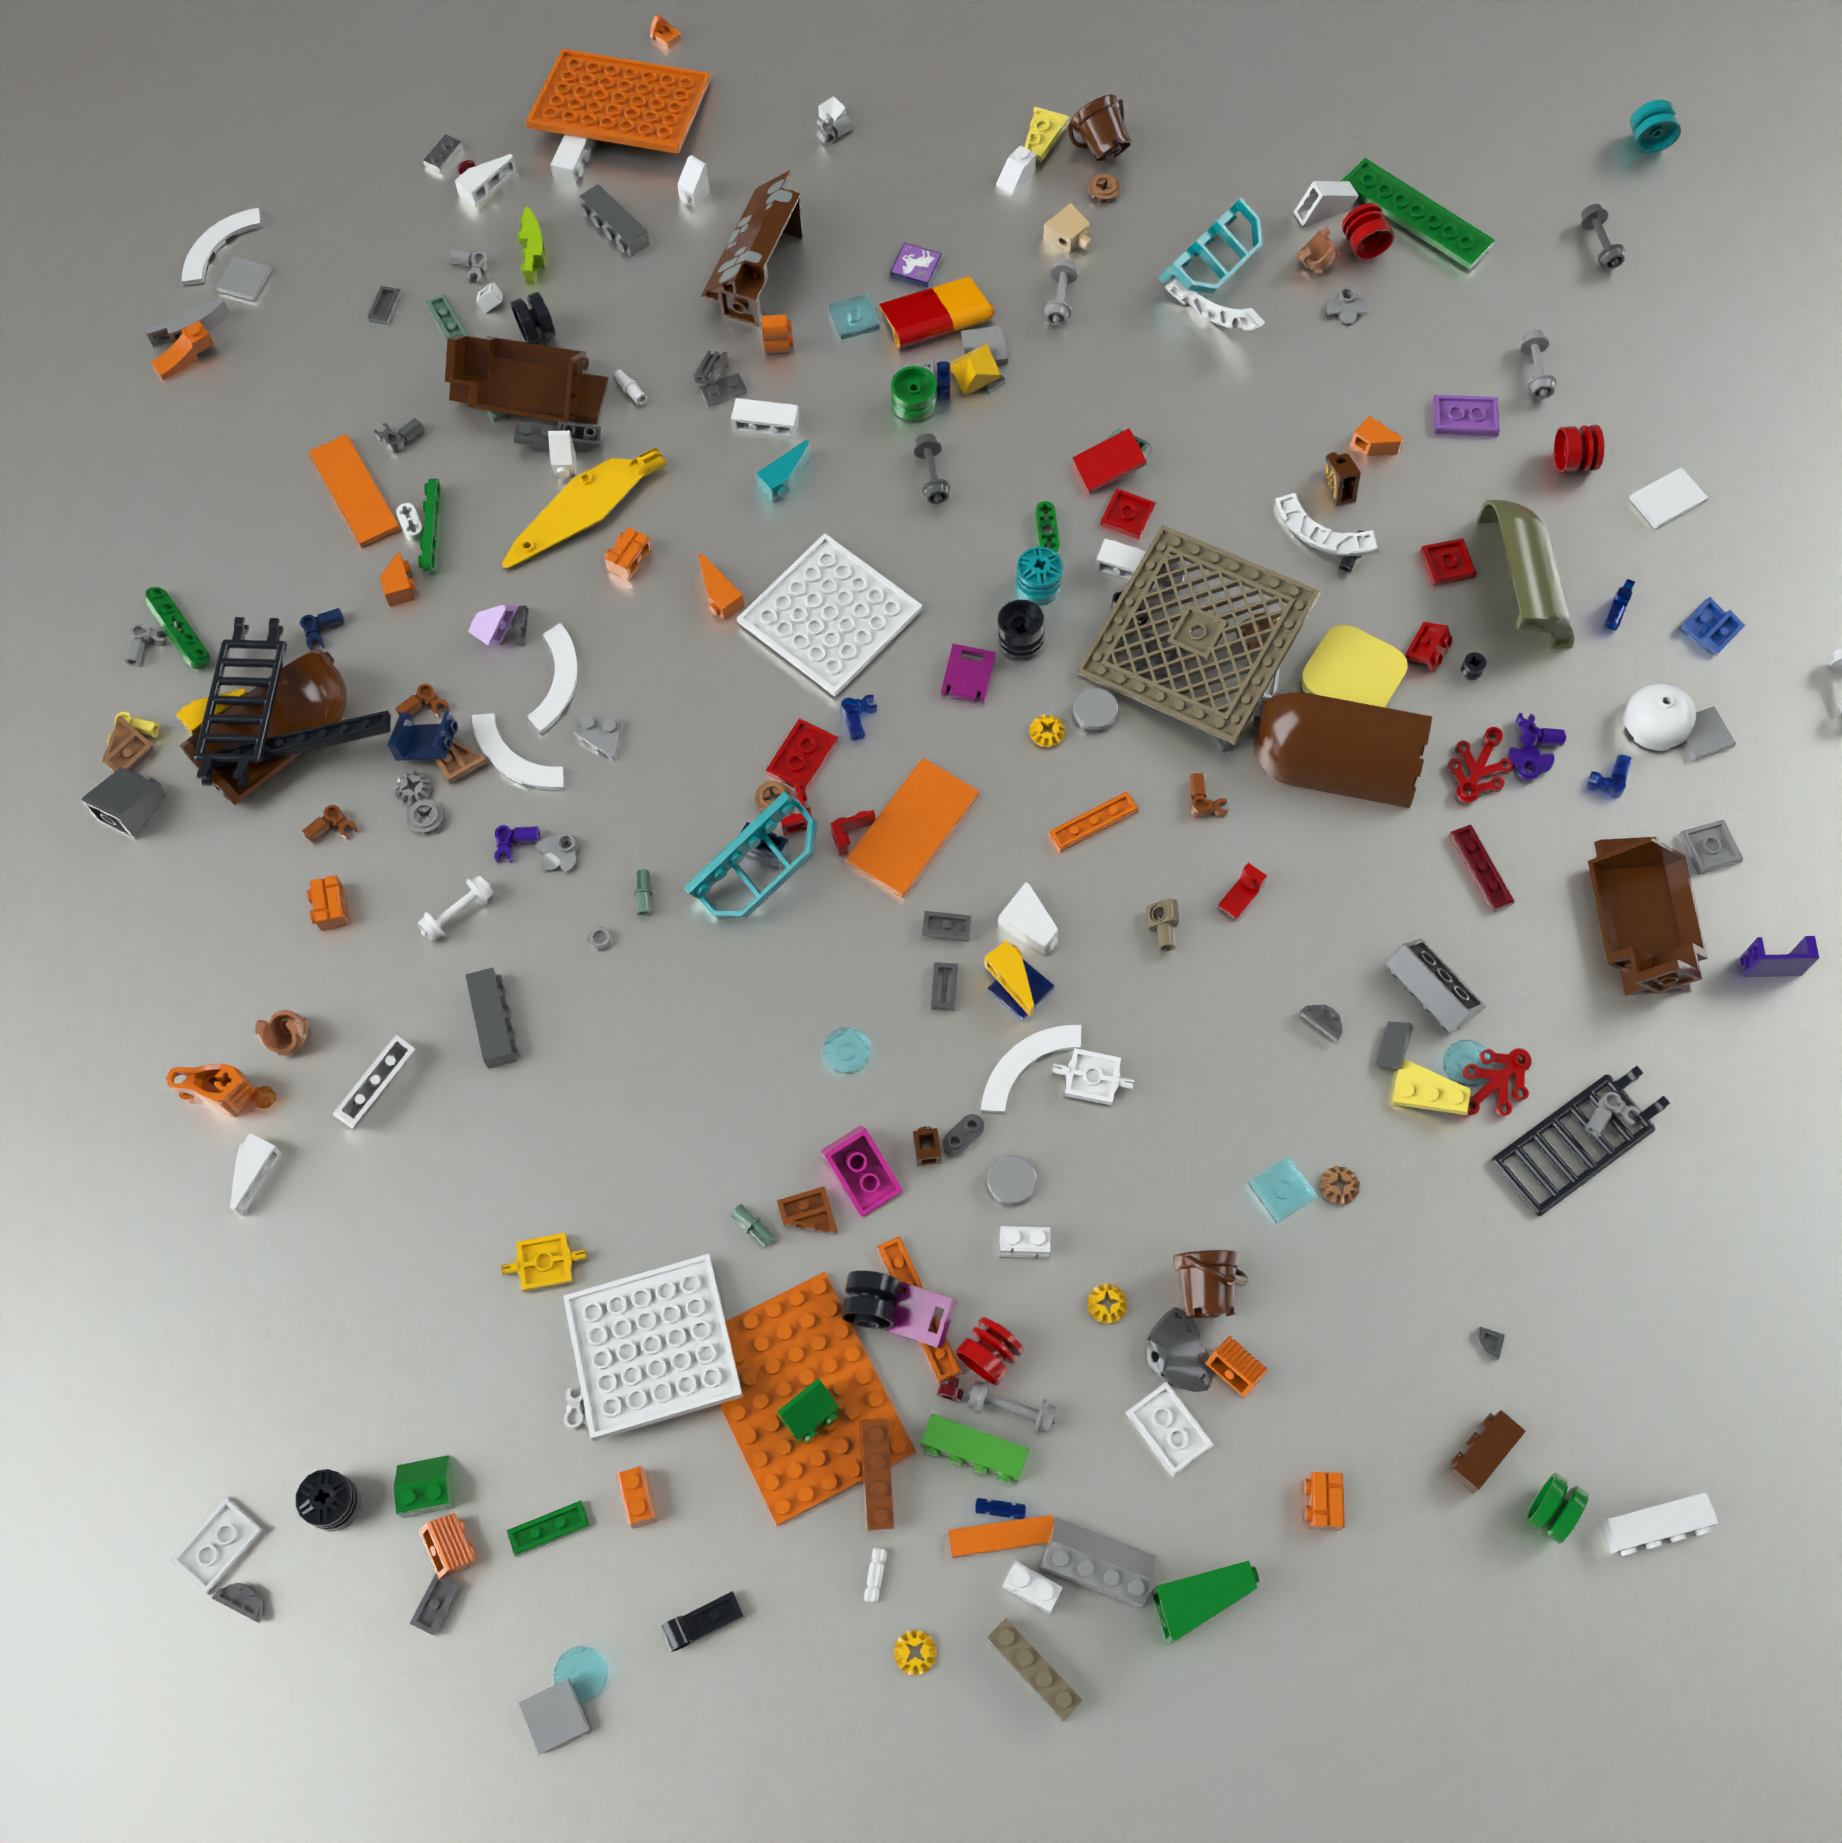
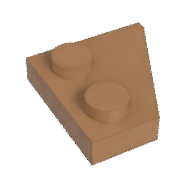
[102,715,153,772]
[434,739,488,784]

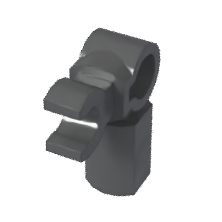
[374,418,424,453]

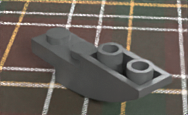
[514,421,601,452]

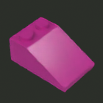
[820,1125,903,1217]

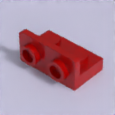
[1405,622,1453,672]

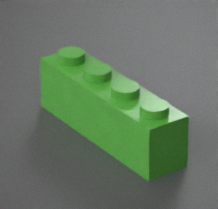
[921,1413,1029,1485]

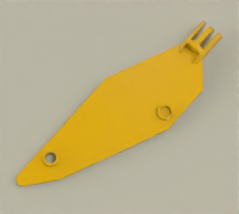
[502,447,667,569]

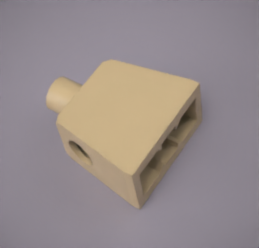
[1043,203,1093,252]

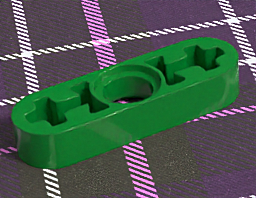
[1035,501,1060,554]

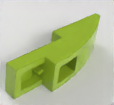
[518,207,546,284]

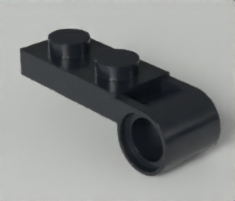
[660,1591,744,1652]

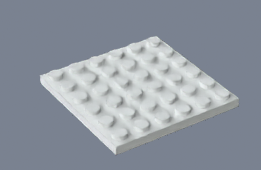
[737,533,923,697]
[563,1254,743,1441]

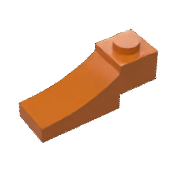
[150,320,214,380]

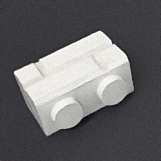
[999,1226,1051,1259]
[1003,1561,1063,1615]

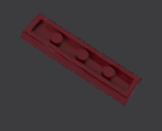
[1449,824,1515,913]

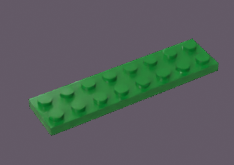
[1341,158,1495,270]

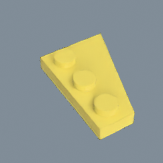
[1024,107,1069,162]
[1393,1059,1471,1115]

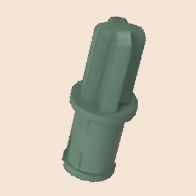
[634,869,653,916]
[731,1204,775,1247]

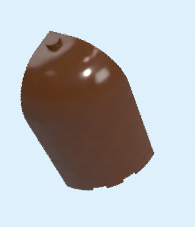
[179,650,347,805]
[1252,693,1432,808]

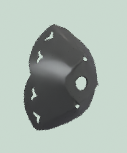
[1145,1307,1212,1392]

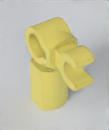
[107,712,160,744]

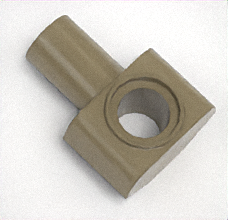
[1146,898,1179,951]

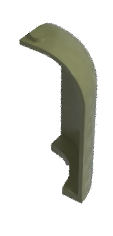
[1476,500,1574,650]

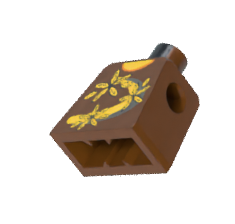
[1325,452,1361,506]

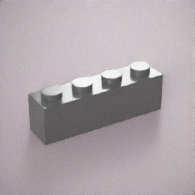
[579,184,650,257]
[465,968,518,1069]

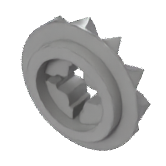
[394,771,431,805]
[406,799,444,834]

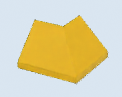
[950,343,1002,396]

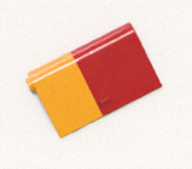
[879,276,995,349]

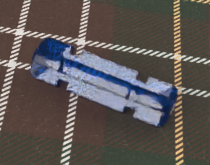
[975,1498,1026,1519]

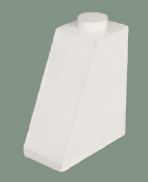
[1293,181,1359,227]
[998,882,1059,956]

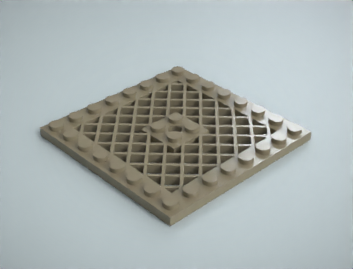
[1077,525,1320,745]

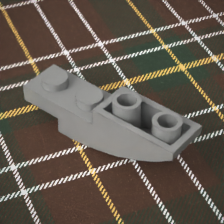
[145,297,230,347]

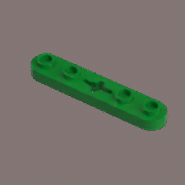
[418,479,441,573]
[145,587,210,670]

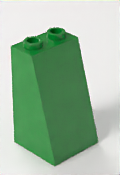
[1152,1561,1259,1645]

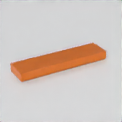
[1048,791,1139,853]
[948,1515,1054,1558]

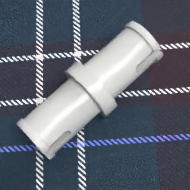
[613,369,647,405]

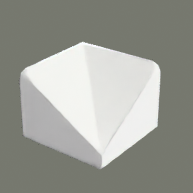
[818,96,846,122]
[476,282,503,312]

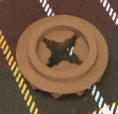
[1088,174,1120,202]
[755,781,791,811]
[1320,1165,1360,1205]

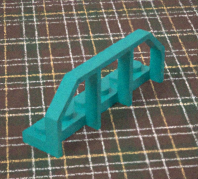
[1158,197,1262,294]
[684,791,817,918]

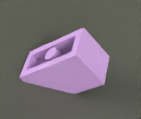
[468,605,518,645]

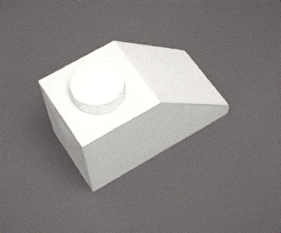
[996,145,1036,196]
[677,155,710,208]
[548,430,576,478]

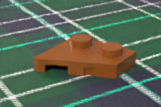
[777,1186,838,1234]

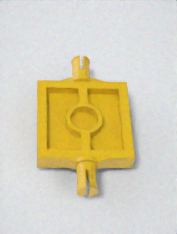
[501,1232,587,1292]

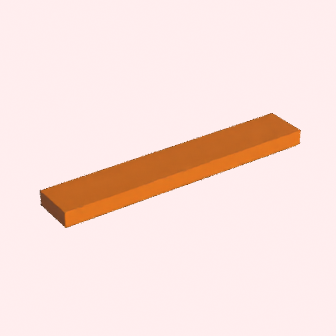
[877,1236,962,1384]

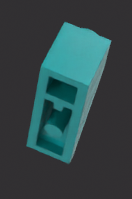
[756,439,810,502]

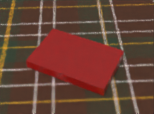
[1072,428,1147,494]
[765,718,838,792]

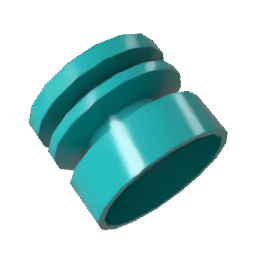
[1016,546,1063,606]

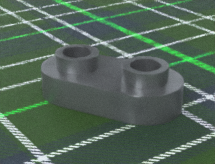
[943,1114,984,1157]

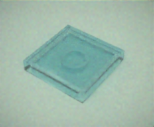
[829,294,880,340]
[1247,1156,1317,1224]

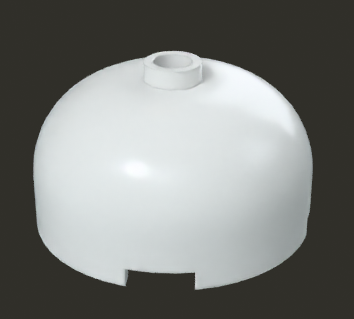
[1623,682,1696,751]

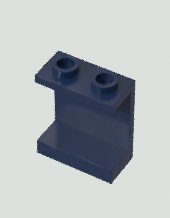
[387,710,458,761]

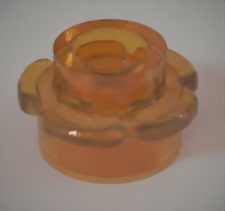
[252,1086,276,1109]

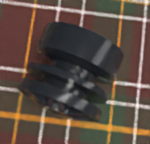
[998,600,1045,659]
[296,1469,362,1532]

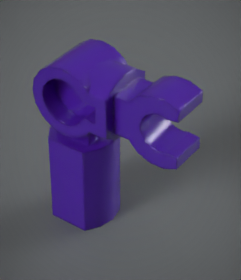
[1515,713,1566,746]
[494,825,540,863]

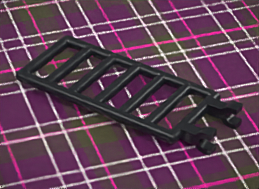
[1491,1066,1670,1216]

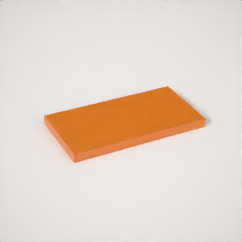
[845,758,979,898]

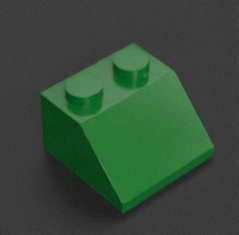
[777,1378,840,1445]
[394,1455,455,1518]

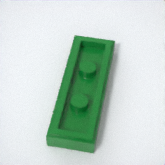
[506,1500,590,1556]

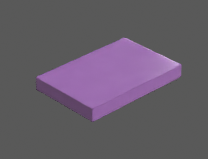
[1433,395,1500,436]

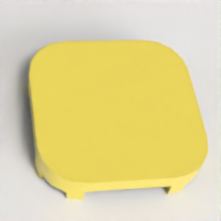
[1300,625,1408,708]

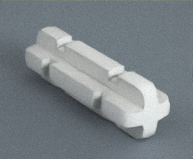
[864,1548,887,1603]

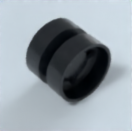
[841,1271,900,1329]

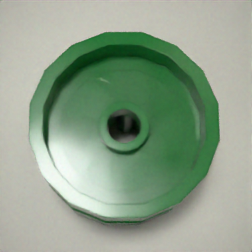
[891,366,937,422]
[1526,1472,1590,1544]

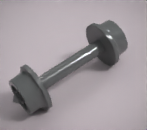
[1581,204,1625,270]
[914,433,950,504]

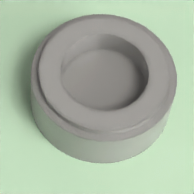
[588,927,613,951]

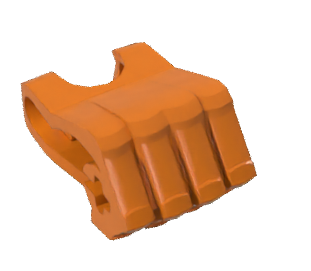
[166,1064,257,1117]

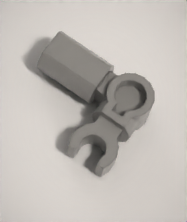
[817,113,853,146]
[449,249,489,285]
[125,624,168,666]
[1585,1092,1641,1137]

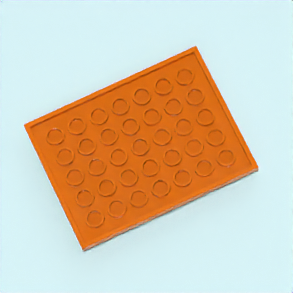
[526,48,711,154]
[719,1271,916,1527]

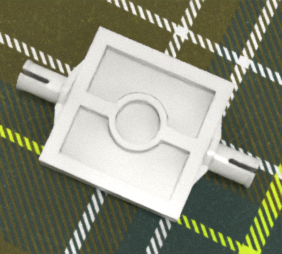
[1052,1048,1134,1106]

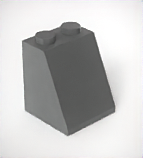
[81,767,166,839]

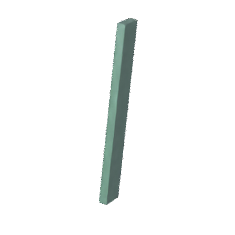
[426,294,513,423]

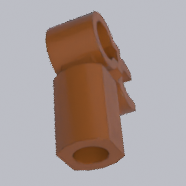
[395,684,450,718]
[1190,773,1228,818]
[302,805,358,843]

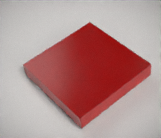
[1100,488,1156,540]
[1420,538,1477,586]

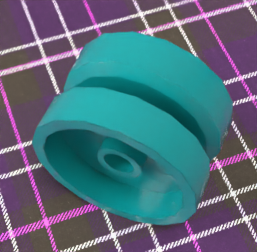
[1630,100,1681,153]

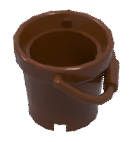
[1067,94,1132,163]
[1173,1250,1249,1318]

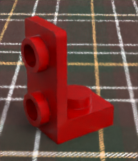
[780,781,812,836]
[830,810,876,856]
[1218,862,1267,919]

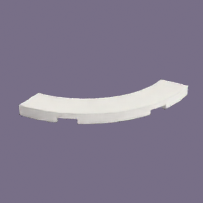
[182,208,262,286]
[1165,279,1265,330]
[1275,493,1379,556]
[527,623,578,735]
[472,713,565,790]
[981,1025,1082,1114]

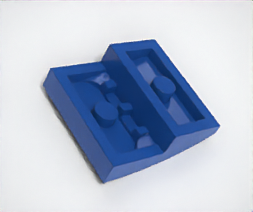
[1679,597,1745,654]

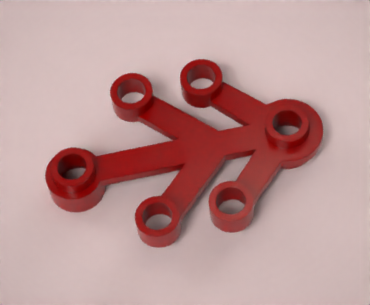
[1447,727,1513,803]
[1462,1048,1532,1117]

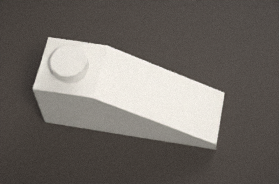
[455,154,517,206]
[230,1133,282,1216]

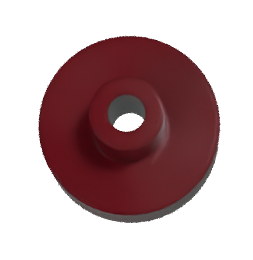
[937,1376,964,1402]

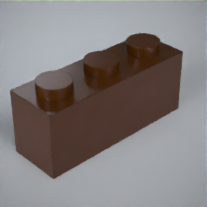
[1448,1410,1526,1494]

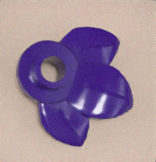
[1508,744,1555,781]

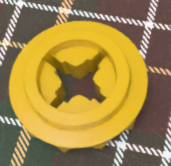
[1029,713,1065,747]
[1087,1283,1128,1324]
[894,1630,937,1675]

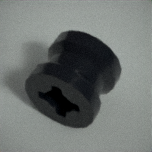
[1460,652,1487,680]

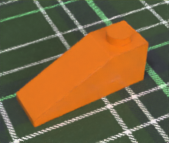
[698,553,744,621]

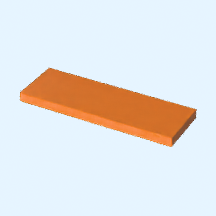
[308,434,400,548]

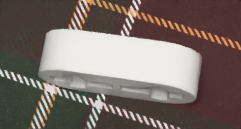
[396,503,424,542]

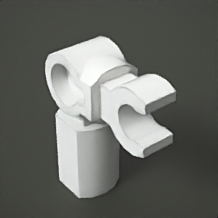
[564,1388,589,1431]

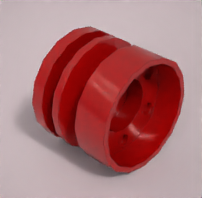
[1341,203,1395,260]
[1553,425,1605,473]
[956,1317,1024,1386]

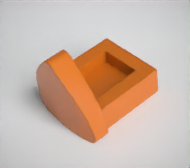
[650,15,682,49]

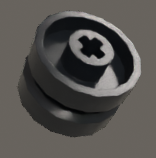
[510,292,556,344]

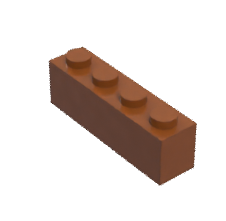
[859,1418,894,1531]

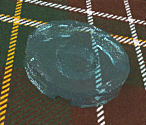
[823,1027,870,1074]
[1443,1039,1493,1087]
[553,1646,608,1703]

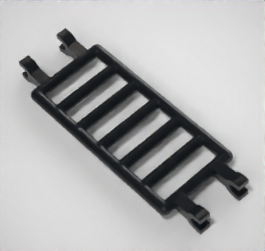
[194,617,287,787]

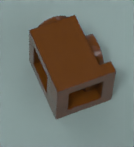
[913,1126,941,1166]

